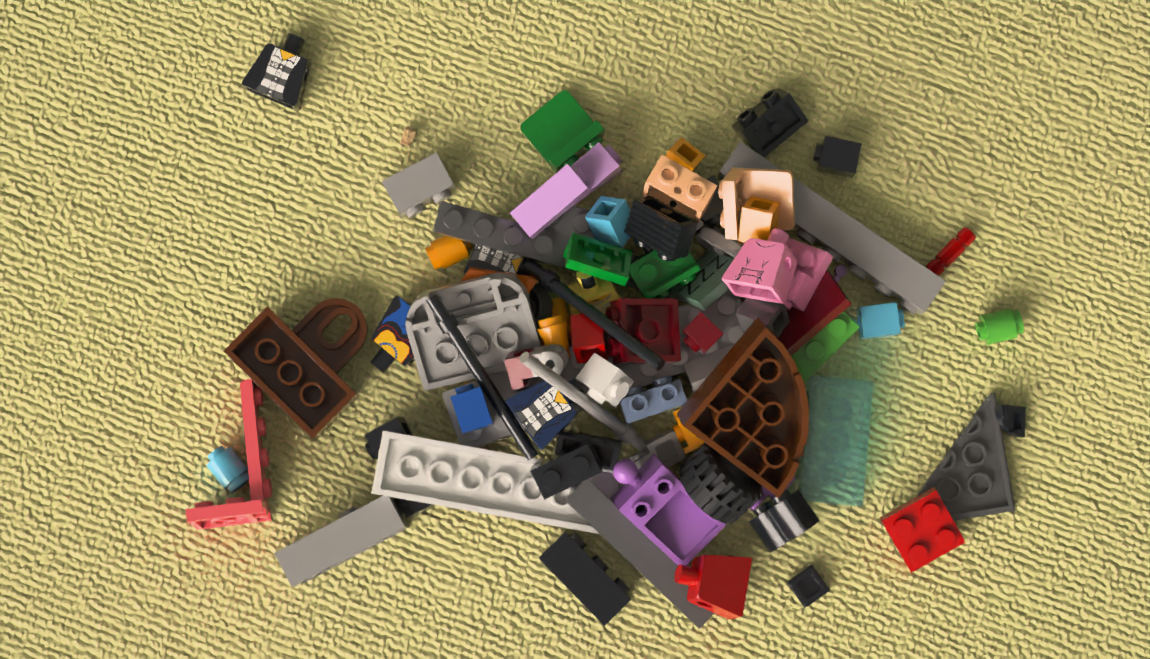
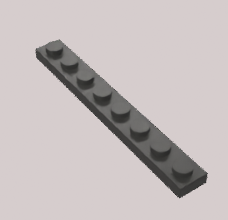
[432,201,670,298]

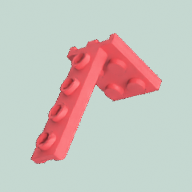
[186,379,272,530]

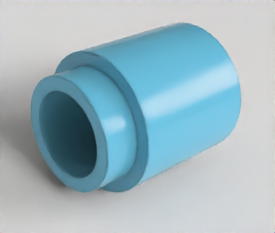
[206,446,249,493]

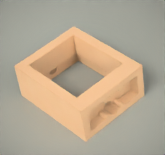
[642,154,717,225]

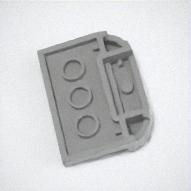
[405,273,542,391]

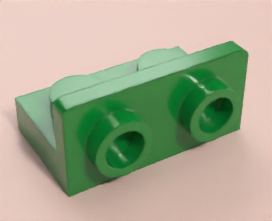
[563,232,632,286]
[629,249,701,299]

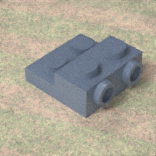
[620,375,687,423]

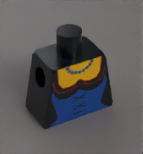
[370,295,415,373]

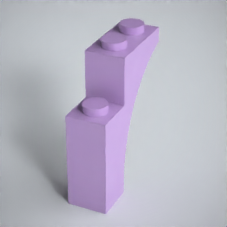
[510,143,623,239]

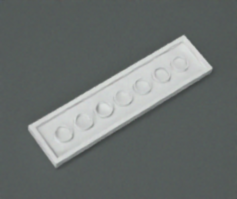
[371,431,624,534]

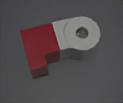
[504,344,569,390]

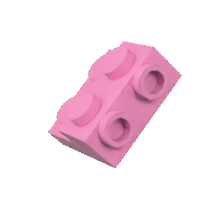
[785,238,834,312]

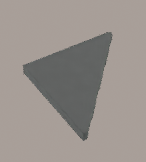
[915,393,1015,521]

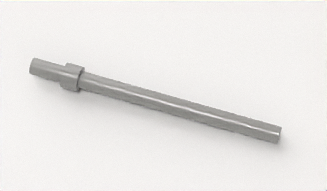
[519,351,647,452]

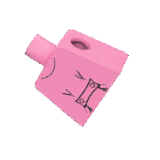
[722,228,797,304]

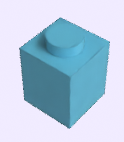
[585,196,631,248]
[856,302,905,340]

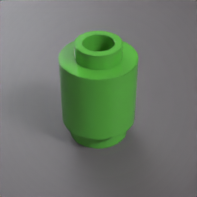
[975,308,1024,345]

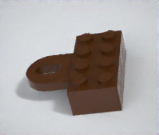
[223,298,368,440]

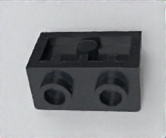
[732,88,809,157]

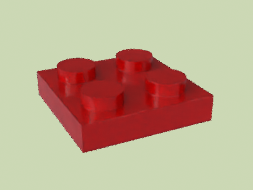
[880,487,965,573]

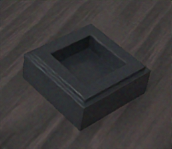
[786,565,830,608]

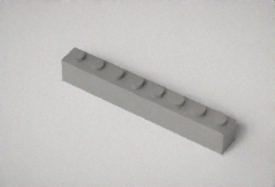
[718,142,946,315]

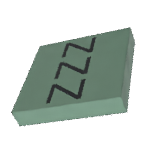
[668,250,734,310]

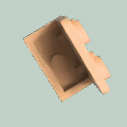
[718,167,795,240]

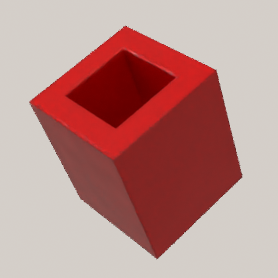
[570,311,609,364]

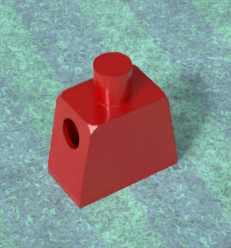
[674,555,752,619]

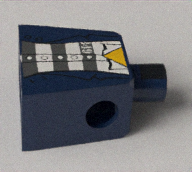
[505,378,585,451]

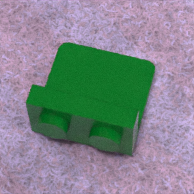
[520,90,605,173]

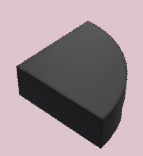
[995,404,1026,438]

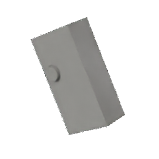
[274,496,409,587]

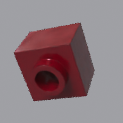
[682,312,724,354]

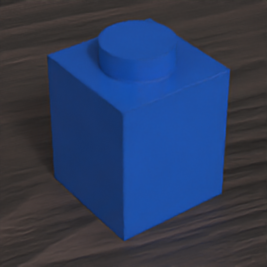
[450,383,493,434]

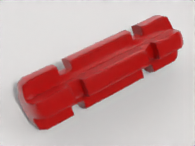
[925,227,976,276]

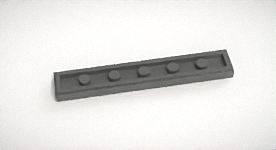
[564,479,714,629]

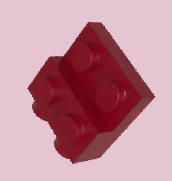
[605,298,681,364]

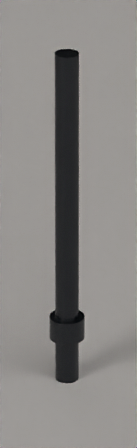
[523,259,665,371]
[426,294,538,460]

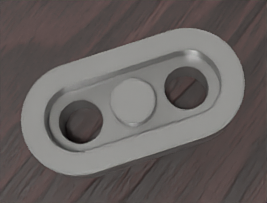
[695,226,744,259]

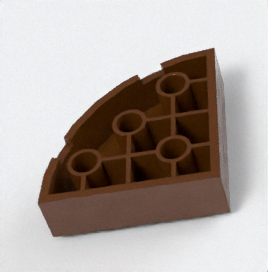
[677,317,809,498]

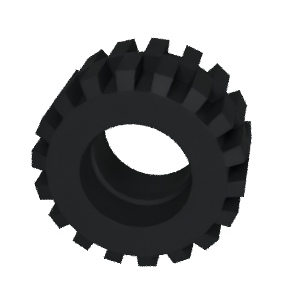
[679,442,763,524]

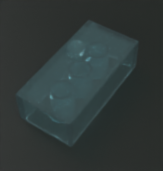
[798,375,874,507]

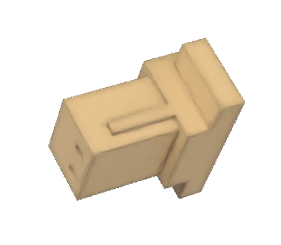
[400,126,416,146]

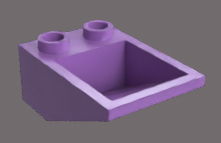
[611,454,726,565]

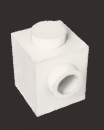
[576,353,634,407]

